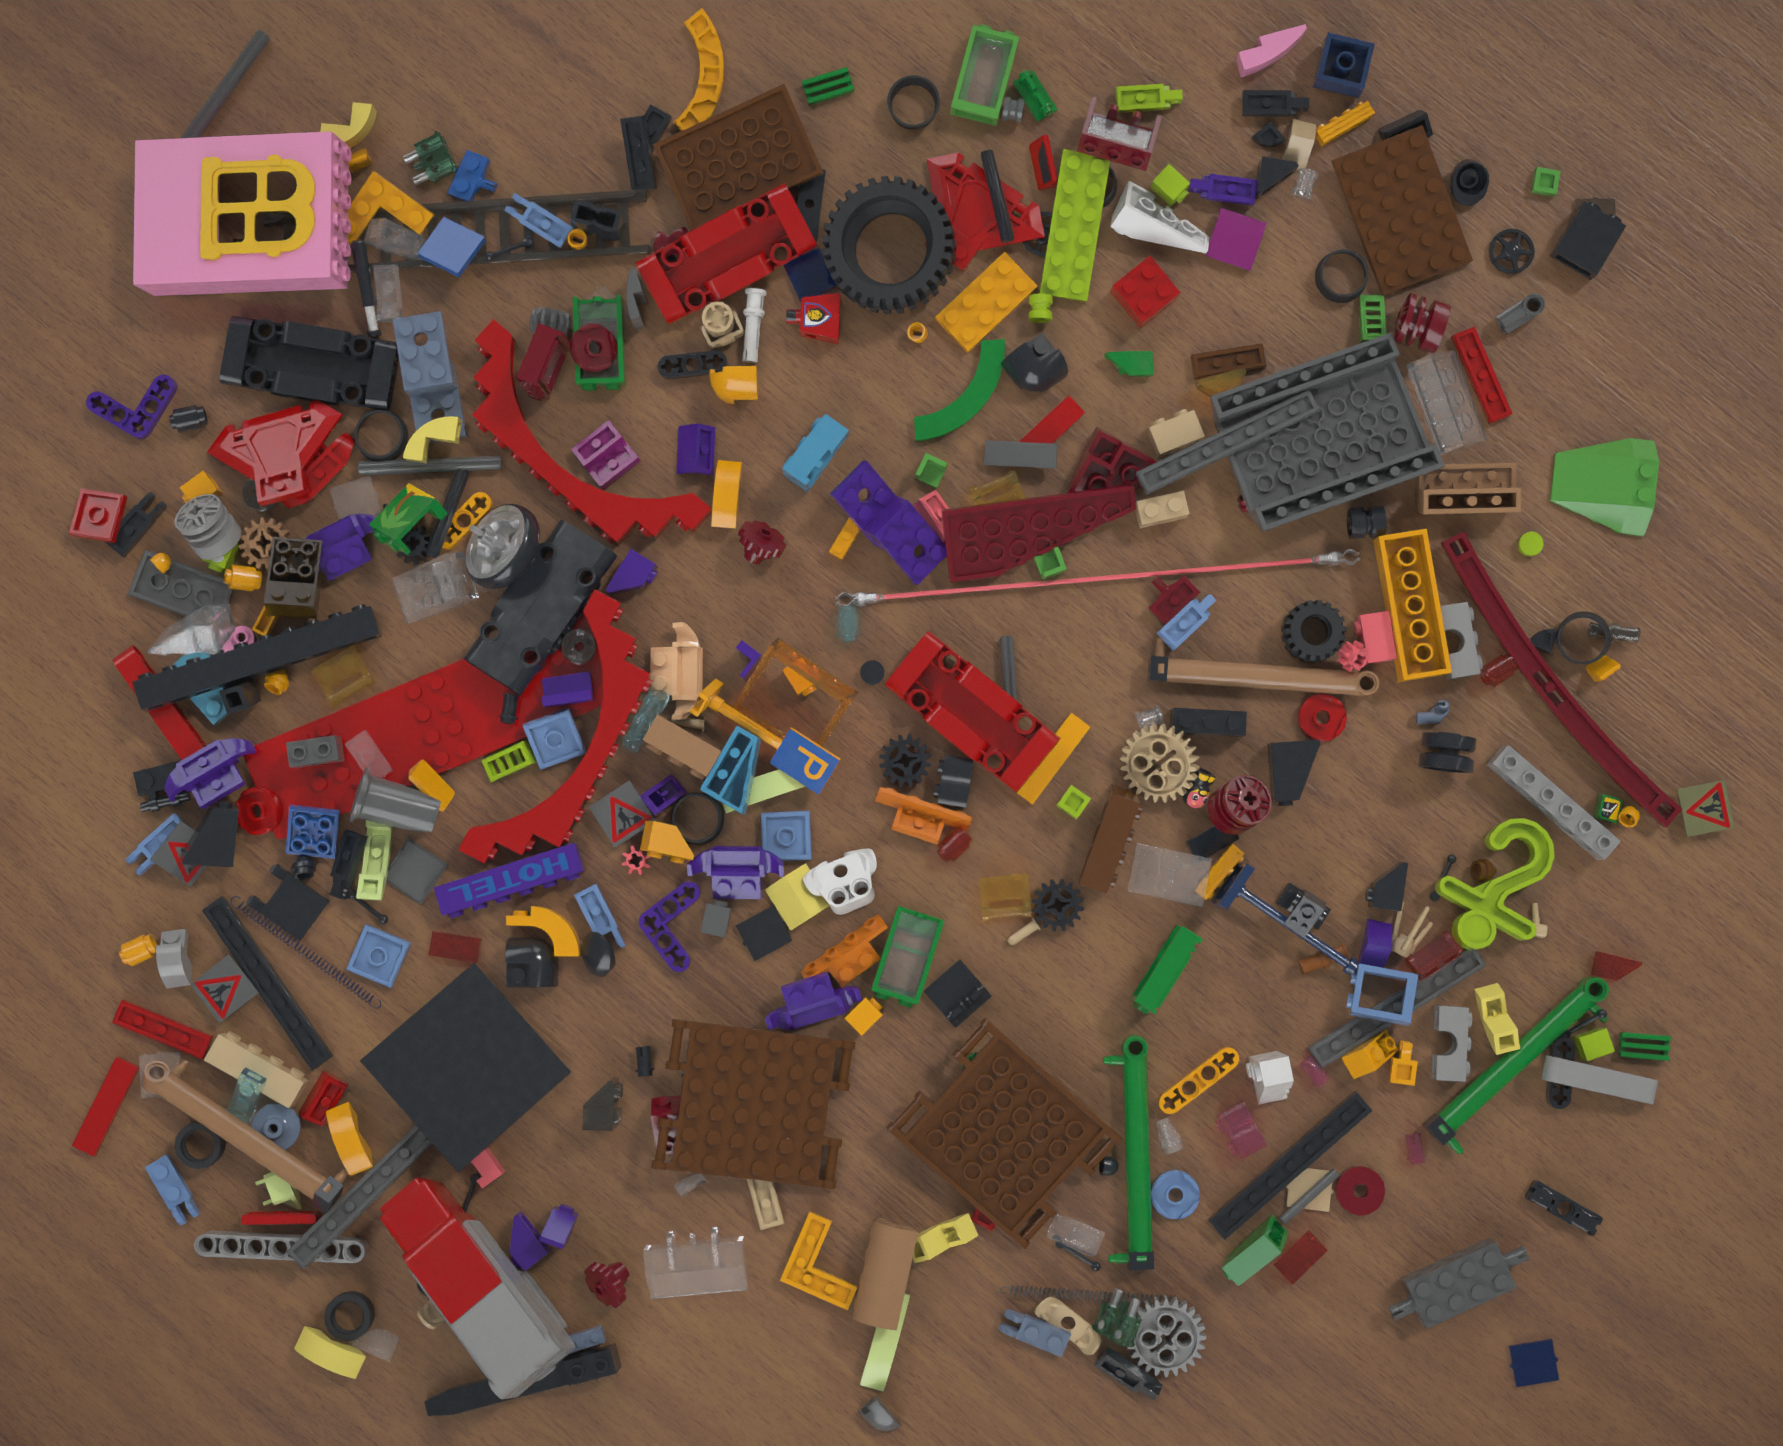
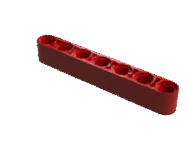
[112,645,207,760]

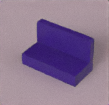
[676,423,715,476]
[736,640,764,681]
[542,672,595,708]

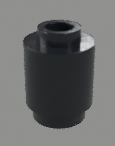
[169,405,208,433]

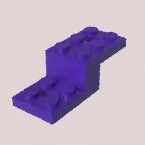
[830,460,946,585]

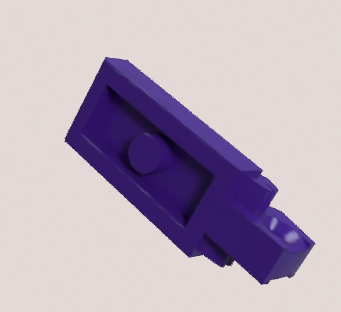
[1188,174,1257,206]

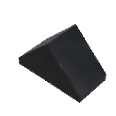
[1255,156,1299,200]

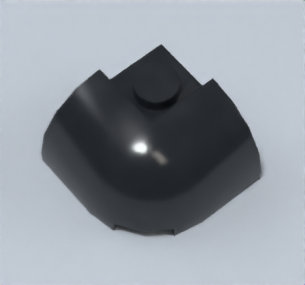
[1001,333,1068,393]
[505,937,558,988]

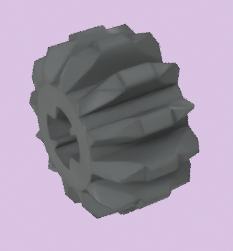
[529,307,571,337]

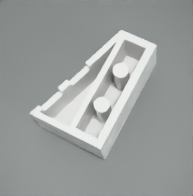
[1246,1051,1294,1105]

